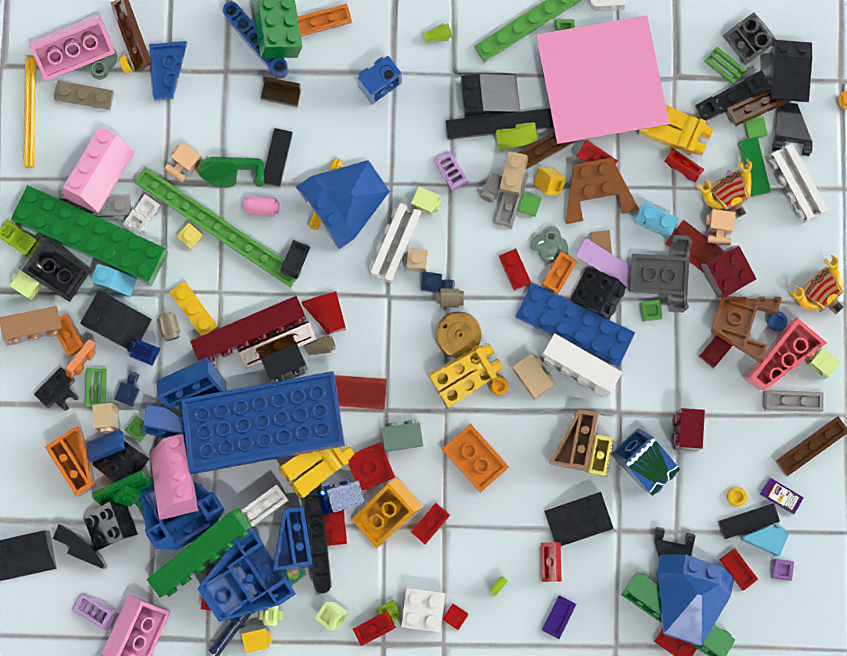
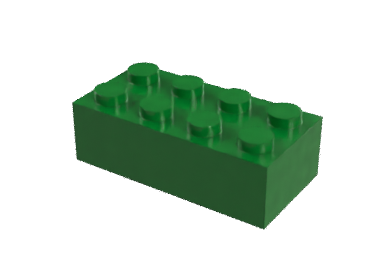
[252,0,302,58]

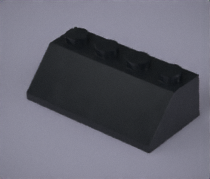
[0,530,57,581]

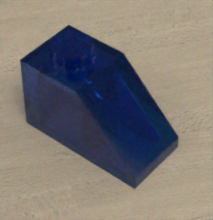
[127,339,161,366]

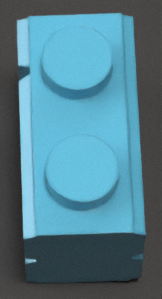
[634,202,679,239]

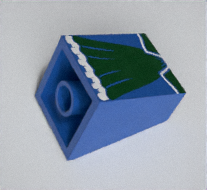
[611,428,680,496]

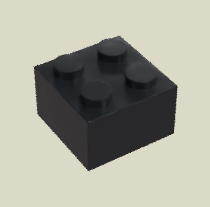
[261,344,308,383]

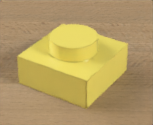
[176,223,204,250]

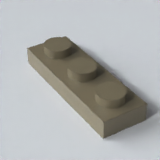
[54,81,114,110]

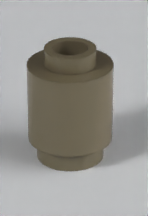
[437,288,464,308]
[157,312,180,341]

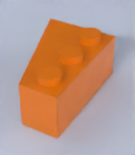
[45,425,96,497]

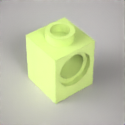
[411,187,441,216]
[9,270,43,301]
[807,348,841,379]
[314,602,349,630]

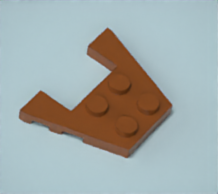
[565,158,639,224]
[711,296,782,363]

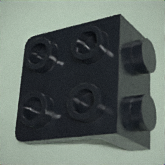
[571,268,626,320]
[92,441,150,483]
[83,501,138,551]

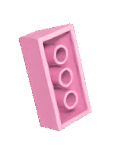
[29,14,115,81]
[63,127,134,213]
[149,434,198,520]
[101,595,170,656]

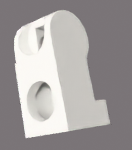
[589,0,626,11]

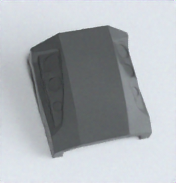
[723,12,776,65]

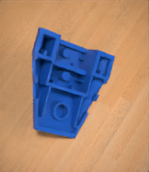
[296,160,390,249]
[140,476,225,550]
[197,528,296,622]
[656,555,734,646]

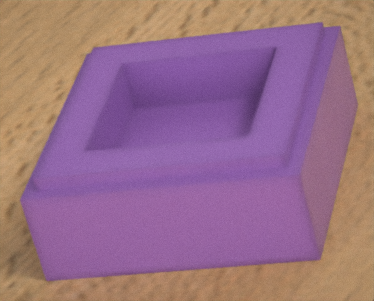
[771,559,794,581]

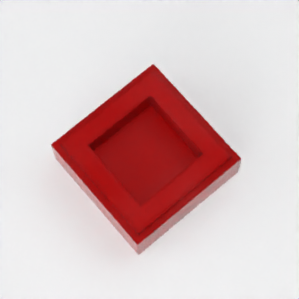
[442,603,469,630]

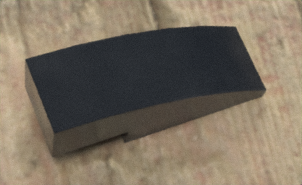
[52,524,107,569]

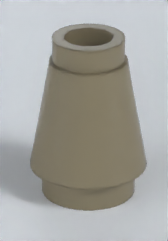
[306,335,336,356]

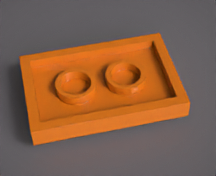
[442,424,509,493]

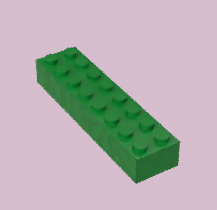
[11,185,168,286]

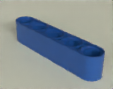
[223,1,289,79]

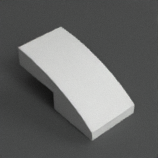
[122,194,162,236]

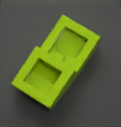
[496,122,538,150]
[0,220,37,256]

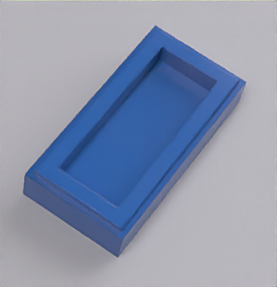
[87,430,125,462]

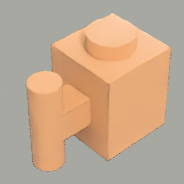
[164,142,203,183]
[705,209,736,246]

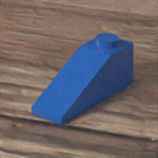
[141,404,186,440]

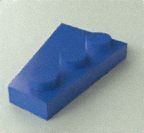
[149,41,187,101]

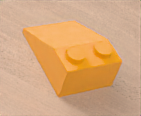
[351,478,423,549]

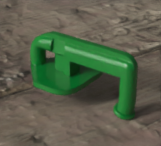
[198,157,264,188]

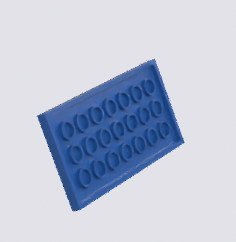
[181,371,345,475]

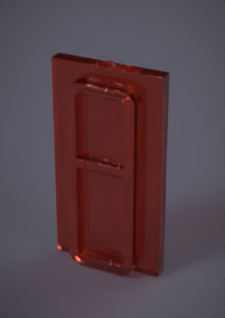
[665,220,723,274]
[335,375,387,410]

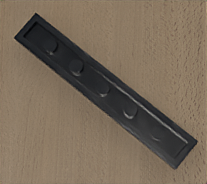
[446,108,554,140]

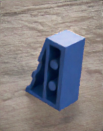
[157,358,227,408]
[272,506,313,573]

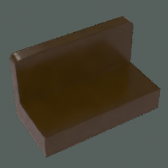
[261,76,302,107]

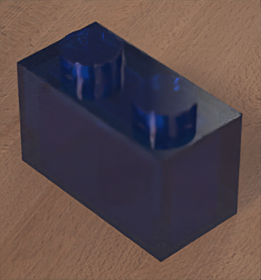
[317,479,365,515]

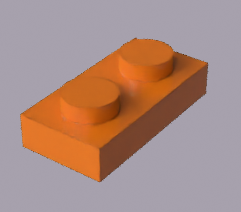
[541,251,577,294]
[57,314,85,357]
[66,339,96,379]

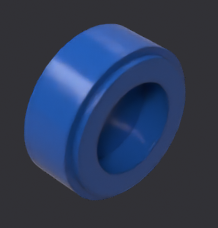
[767,311,787,331]

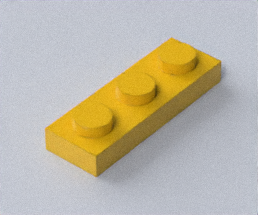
[169,281,219,336]

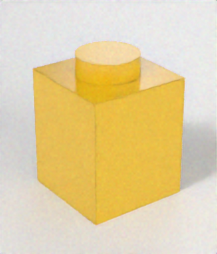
[241,628,272,653]

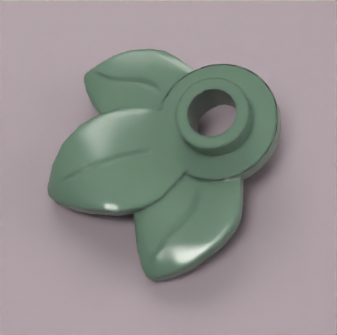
[82,49,117,80]
[531,226,568,264]

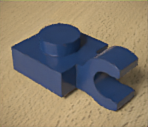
[421,271,455,293]
[114,371,140,407]

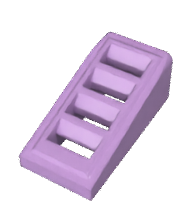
[433,150,468,192]
[73,593,118,630]

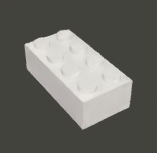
[541,333,622,397]

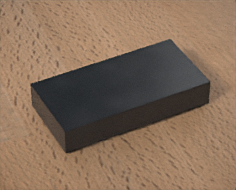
[280,240,311,279]

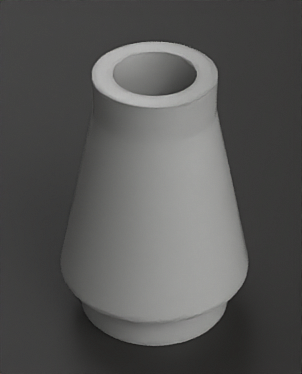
[480,173,502,203]

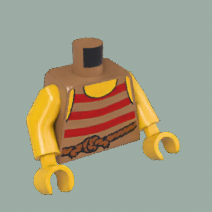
[696,159,752,219]
[789,254,844,315]

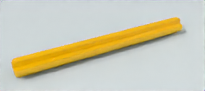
[23,57,37,168]

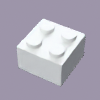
[401,588,446,633]

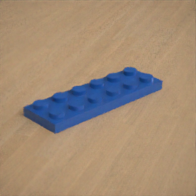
[515,283,635,367]

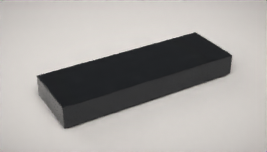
[264,128,293,187]
[718,503,780,539]

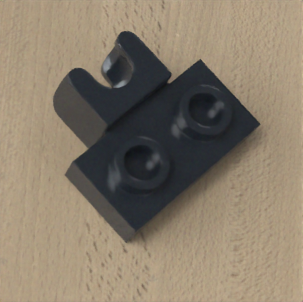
[34,367,79,411]

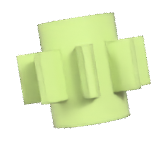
[259,606,283,626]

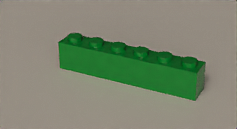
[146,508,253,598]
[621,572,736,656]

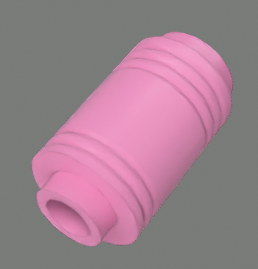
[243,196,280,217]

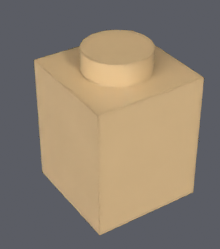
[407,248,428,272]

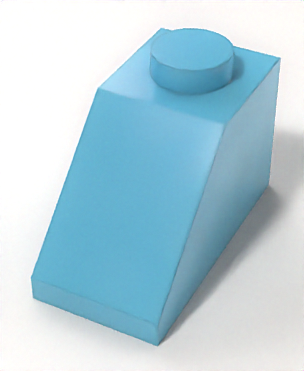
[91,264,137,297]
[741,524,789,556]

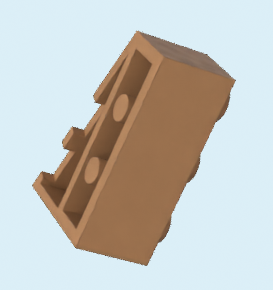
[0,306,62,346]
[549,409,600,472]

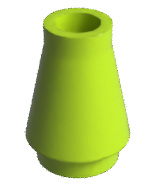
[424,23,453,43]

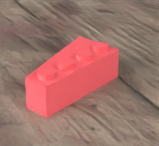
[744,318,827,391]

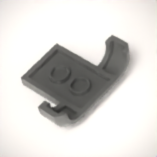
[629,235,693,313]

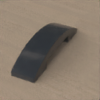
[695,70,771,121]

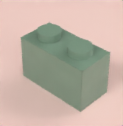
[382,420,423,452]

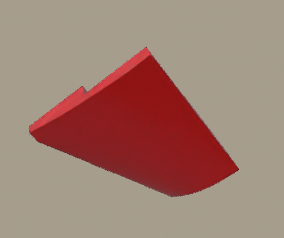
[302,291,346,335]

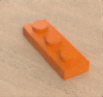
[298,3,352,37]

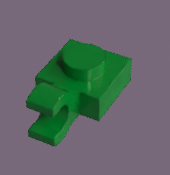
[114,485,143,511]

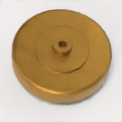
[435,311,482,358]

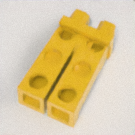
[638,104,714,156]
[427,343,504,408]
[278,446,354,499]

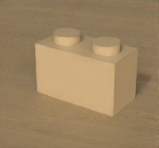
[500,151,528,196]
[512,353,554,400]
[92,403,120,434]

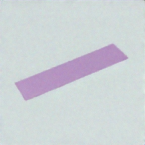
[576,238,638,294]

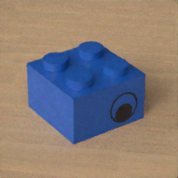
[357,56,402,105]

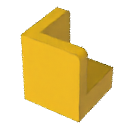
[534,167,566,195]

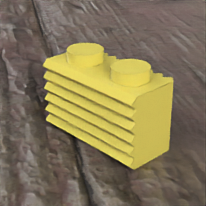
[587,435,615,477]

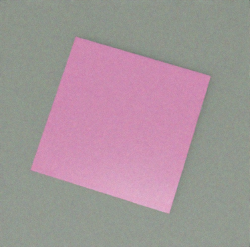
[536,15,669,144]

